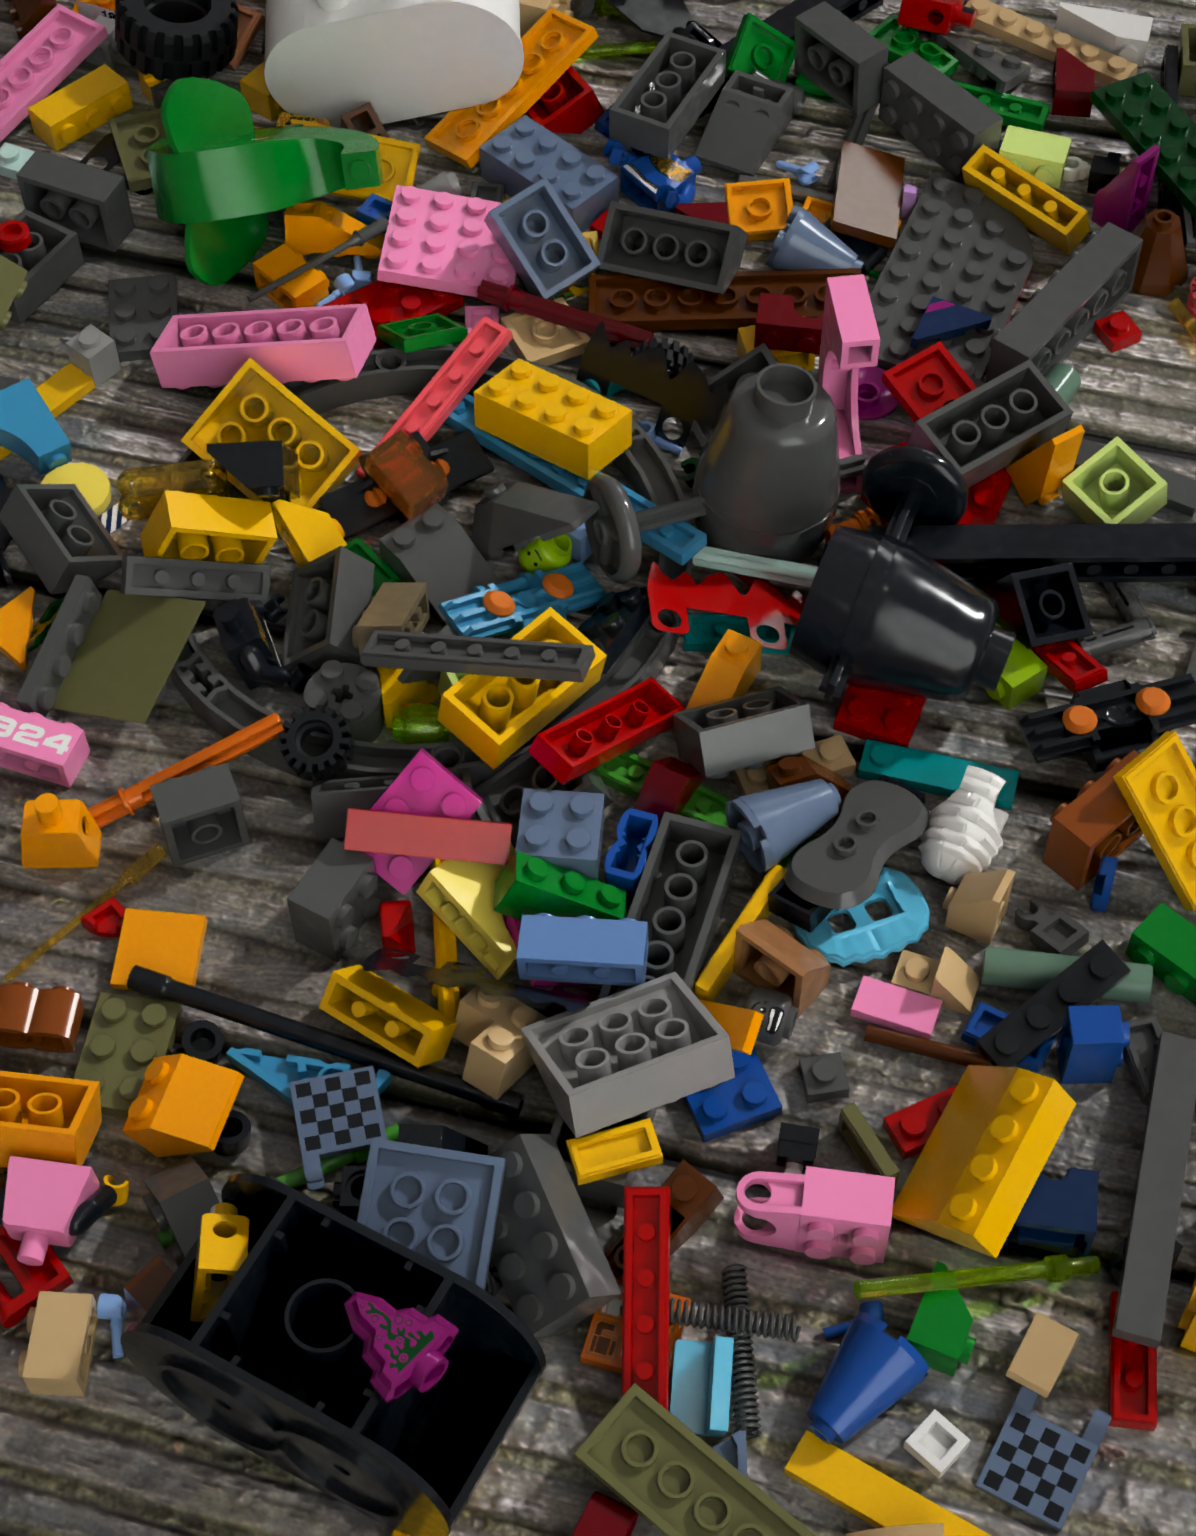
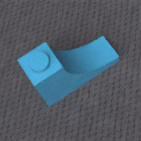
[0,378,72,475]

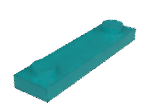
[857,739,1020,810]

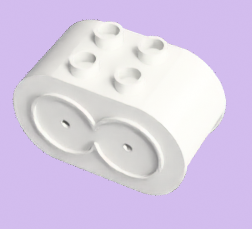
[264,0,524,128]

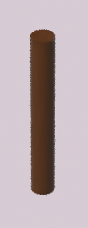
[864,1024,989,1066]

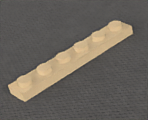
[965,0,1138,85]

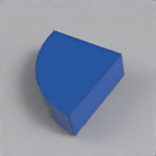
[1090,855,1118,913]

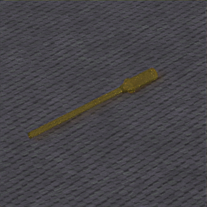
[4,844,167,982]

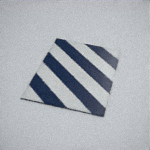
[98,501,138,534]

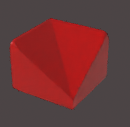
[379,900,416,958]

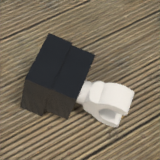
[1063,152,1122,194]
[776,1122,820,1174]

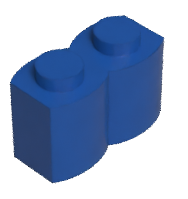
[605,808,658,905]

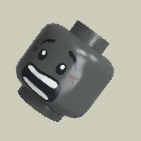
[736,985,798,1046]

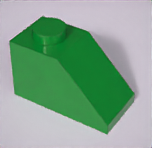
[906,1261,976,1377]

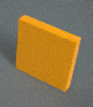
[724,178,793,242]
[110,908,208,991]

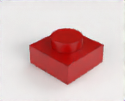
[1093,310,1142,353]

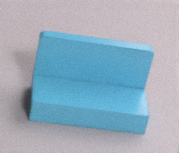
[669,1336,734,1438]

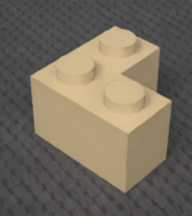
[452,986,548,1100]

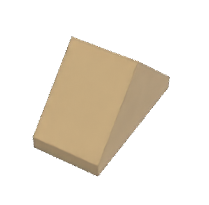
[1005,1312,1080,1398]

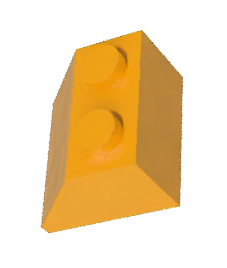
[122,1053,245,1157]

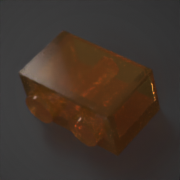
[364,430,449,520]

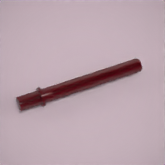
[477,279,654,348]

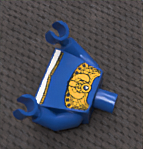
[602,139,702,213]

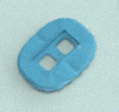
[791,866,930,967]

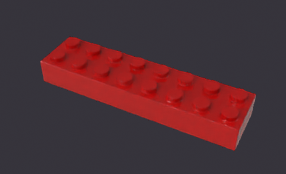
[528,677,686,785]

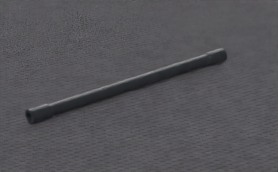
[127,965,525,1119]

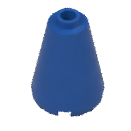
[807,1312,929,1444]

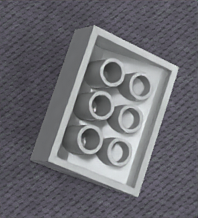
[520,972,735,1138]

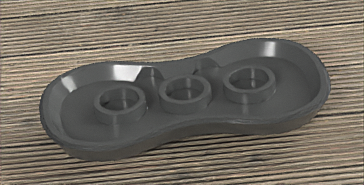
[784,780,929,910]

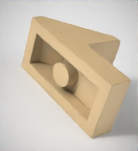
[891,946,981,1015]

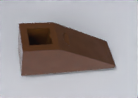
[605,1159,724,1283]

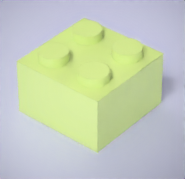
[1062,436,1168,524]

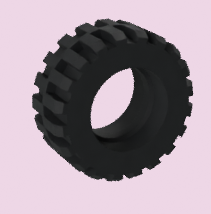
[115,0,239,82]

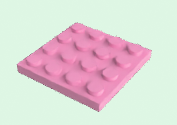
[377,185,516,297]

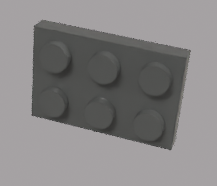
[108,274,179,362]

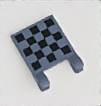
[289,1066,388,1191]
[975,1385,1111,1532]

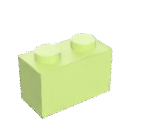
[999,125,1072,189]

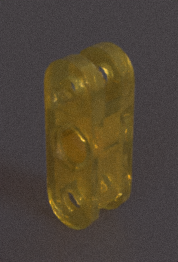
[117,460,229,520]

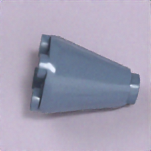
[765,204,864,270]

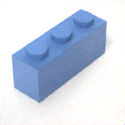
[516,913,649,986]

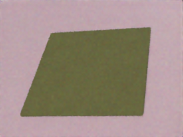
[51,589,206,723]

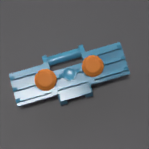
[438,561,607,638]

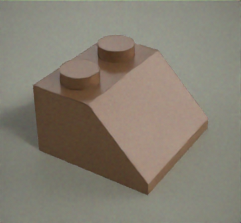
[733,919,831,1018]

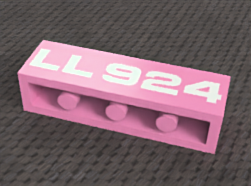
[0,702,91,788]

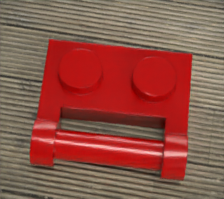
[0,1226,74,1328]

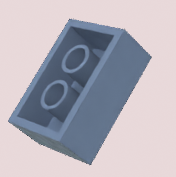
[484,176,601,300]

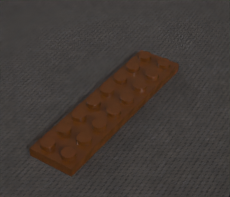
[588,268,861,331]

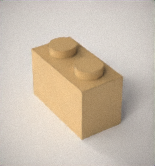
[18,1291,99,1397]

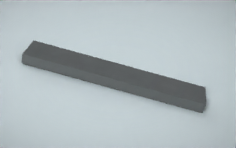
[360,630,595,682]

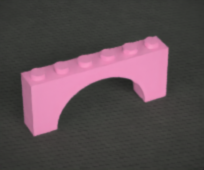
[817,274,881,494]

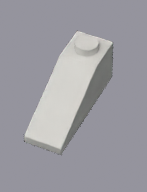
[1055,2,1153,67]

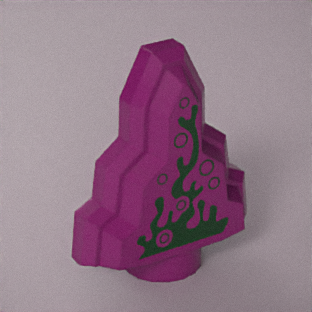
[344,1292,459,1403]

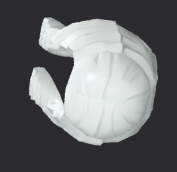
[918,765,1009,886]

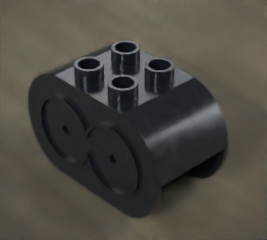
[120,1173,546,1536]

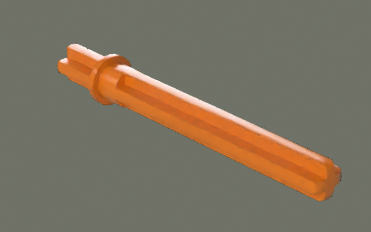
[88,713,285,828]

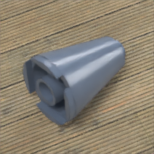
[725,778,841,873]

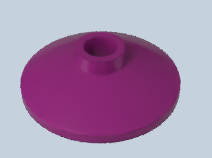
[858,367,899,420]

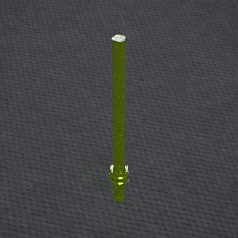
[853,1254,1100,1299]

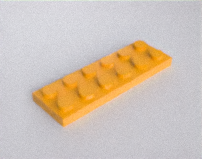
[424,7,598,169]

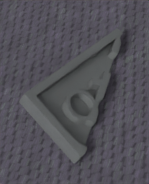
[930,32,1031,94]

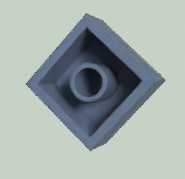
[515,788,604,880]

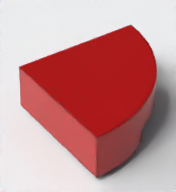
[80,896,125,938]

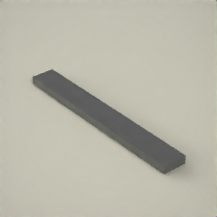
[1112,1031,1196,1349]

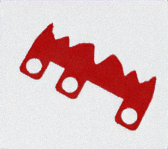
[647,561,806,650]

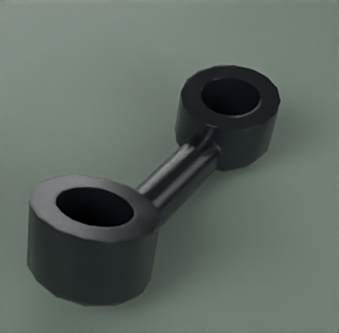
[182,1020,251,1156]

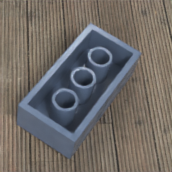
[479,115,619,233]

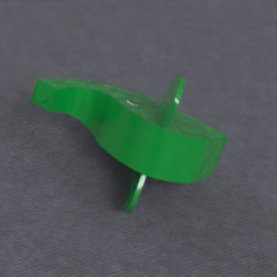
[146,77,384,286]

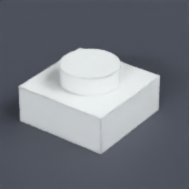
[903,1409,971,1479]

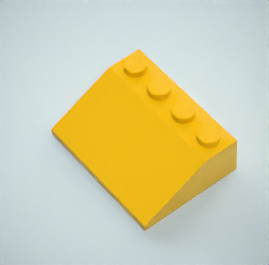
[180,357,364,509]
[892,1065,1077,1258]

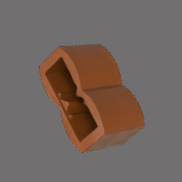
[0,981,85,1053]

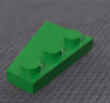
[869,13,959,77]

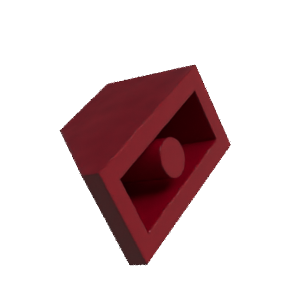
[1051,48,1100,118]

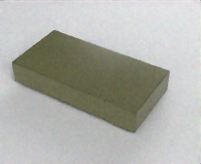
[838,1102,900,1191]

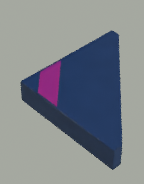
[910,296,993,349]

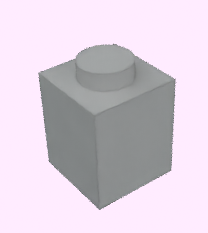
[65,324,121,388]

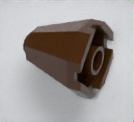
[1132,209,1188,296]

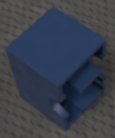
[1002,1168,1099,1260]

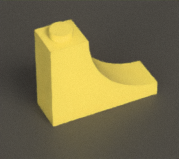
[416,842,517,980]

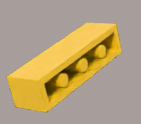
[962,144,1090,255]

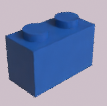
[1056,1005,1130,1084]

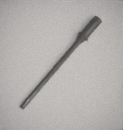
[247,217,389,303]

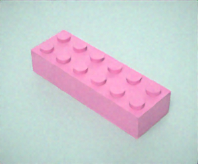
[149,303,377,390]

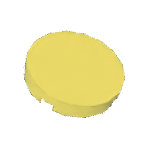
[40,462,112,517]

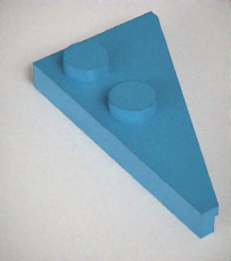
[226,1047,392,1107]

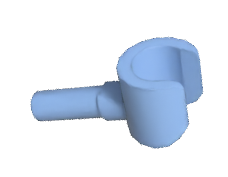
[776,160,820,186]
[352,255,373,290]
[315,273,355,307]
[639,421,683,456]
[97,1293,127,1358]

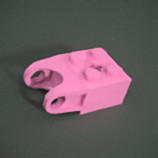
[734,1166,895,1265]

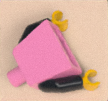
[0,1156,130,1266]

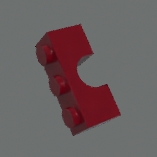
[754,293,823,354]

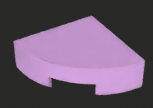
[900,184,918,218]

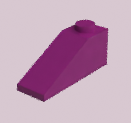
[1091,145,1160,233]

